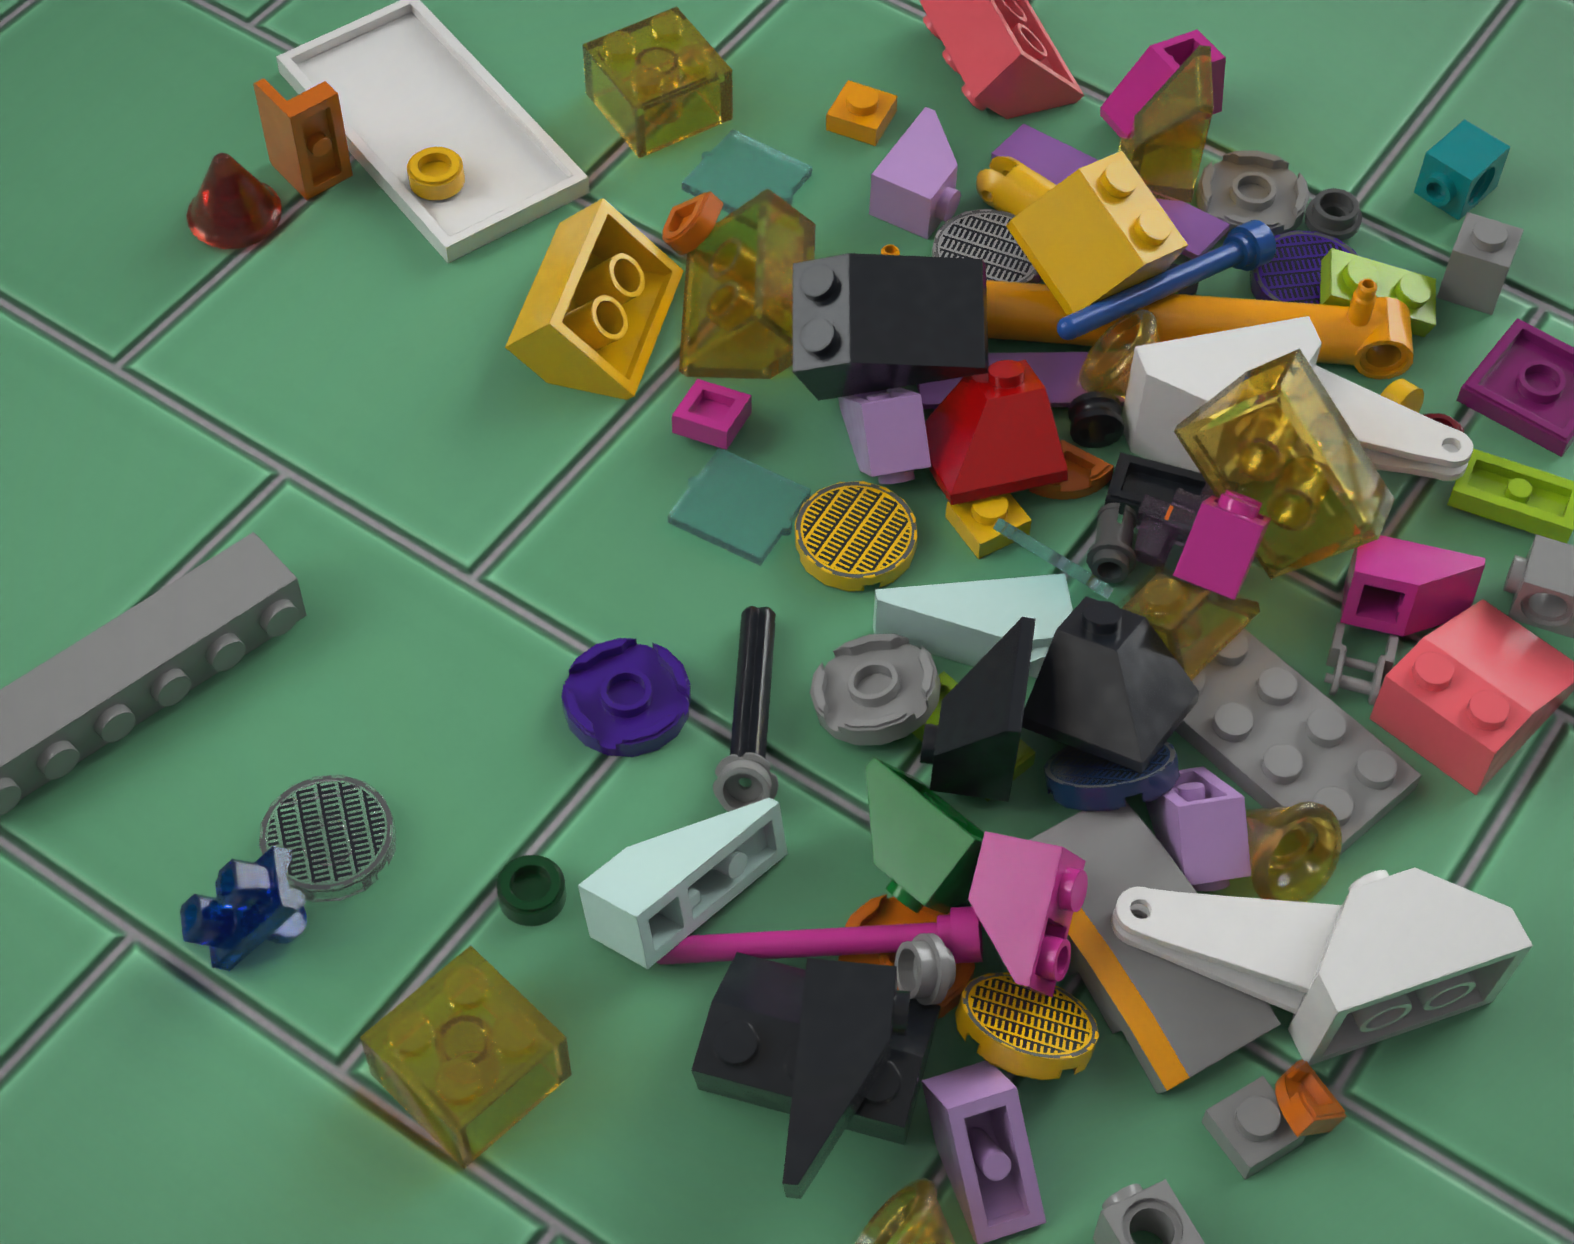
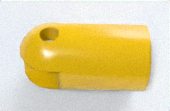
[976,156,1056,216]

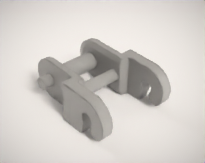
[1324,622,1399,706]

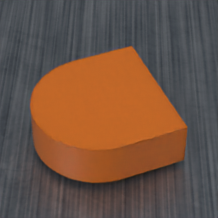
[662,191,724,255]

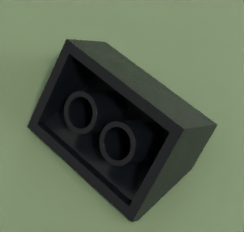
[691,952,941,1145]

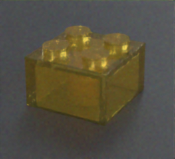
[582,6,733,158]
[360,945,572,1169]

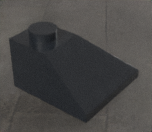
[1022,596,1199,773]
[920,617,1036,802]

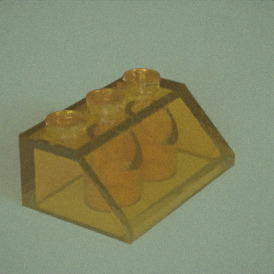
[679,188,816,379]
[1174,348,1395,579]

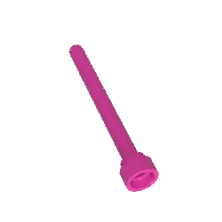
[656,906,983,965]

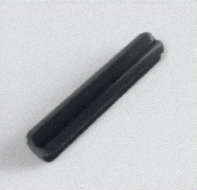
[730,606,776,759]

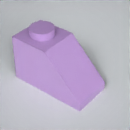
[869,107,961,239]
[838,387,931,484]
[1145,766,1251,891]
[921,1061,1046,1244]

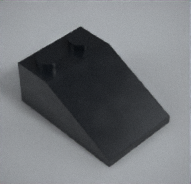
[793,253,989,401]

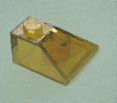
[1117,45,1214,203]
[1116,565,1260,681]

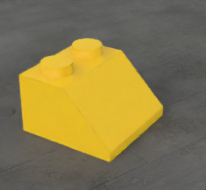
[1006,151,1188,315]

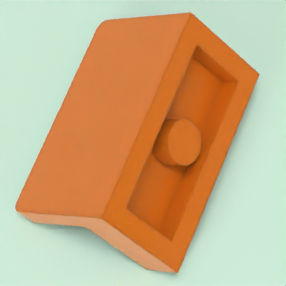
[253,78,353,200]

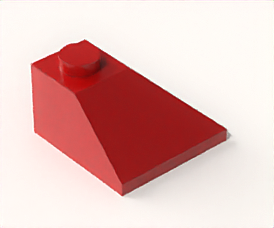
[925,360,1068,505]

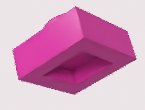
[672,379,752,450]

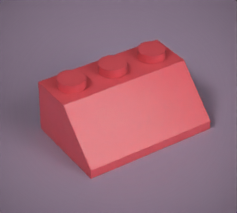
[919,0,1084,119]

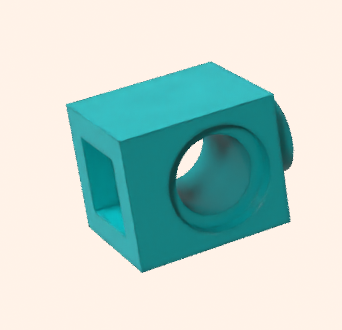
[1414,119,1510,220]

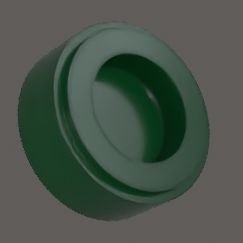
[496,855,566,926]

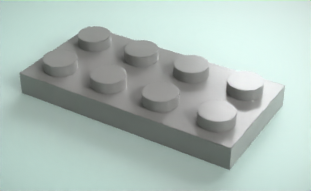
[1173,613,1421,864]

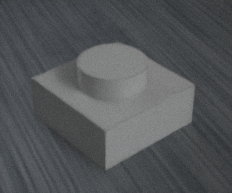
[1202,1076,1306,1180]

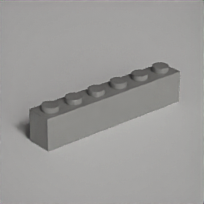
[0,532,307,816]

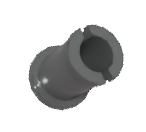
[1086,503,1137,583]

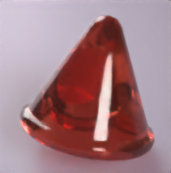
[186,153,283,249]

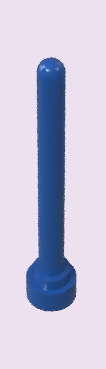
[1057,220,1276,340]

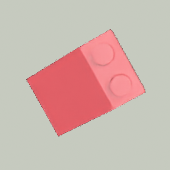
[1369,599,1574,795]

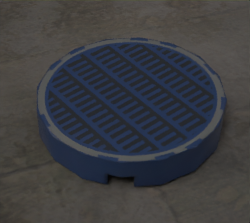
[1044,741,1180,811]

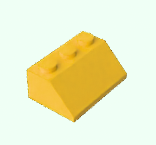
[505,198,684,400]

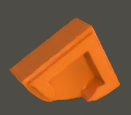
[1029,440,1114,500]
[1275,1059,1347,1137]

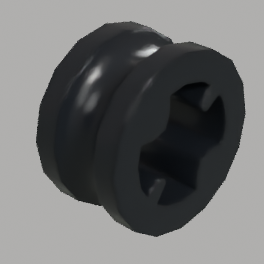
[1068,391,1124,448]

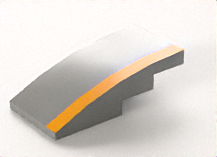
[1029,800,1281,1094]

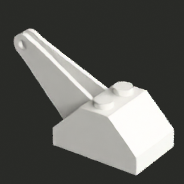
[1122,316,1473,484]
[1111,867,1533,1065]

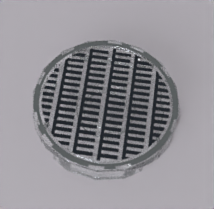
[259,775,396,902]

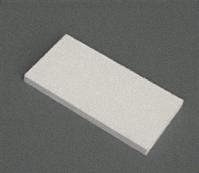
[276,0,590,263]

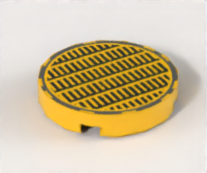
[795,481,918,591]
[955,972,1099,1080]

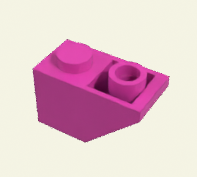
[1100,29,1226,145]
[1173,490,1271,600]
[1340,531,1486,637]
[968,831,1088,998]

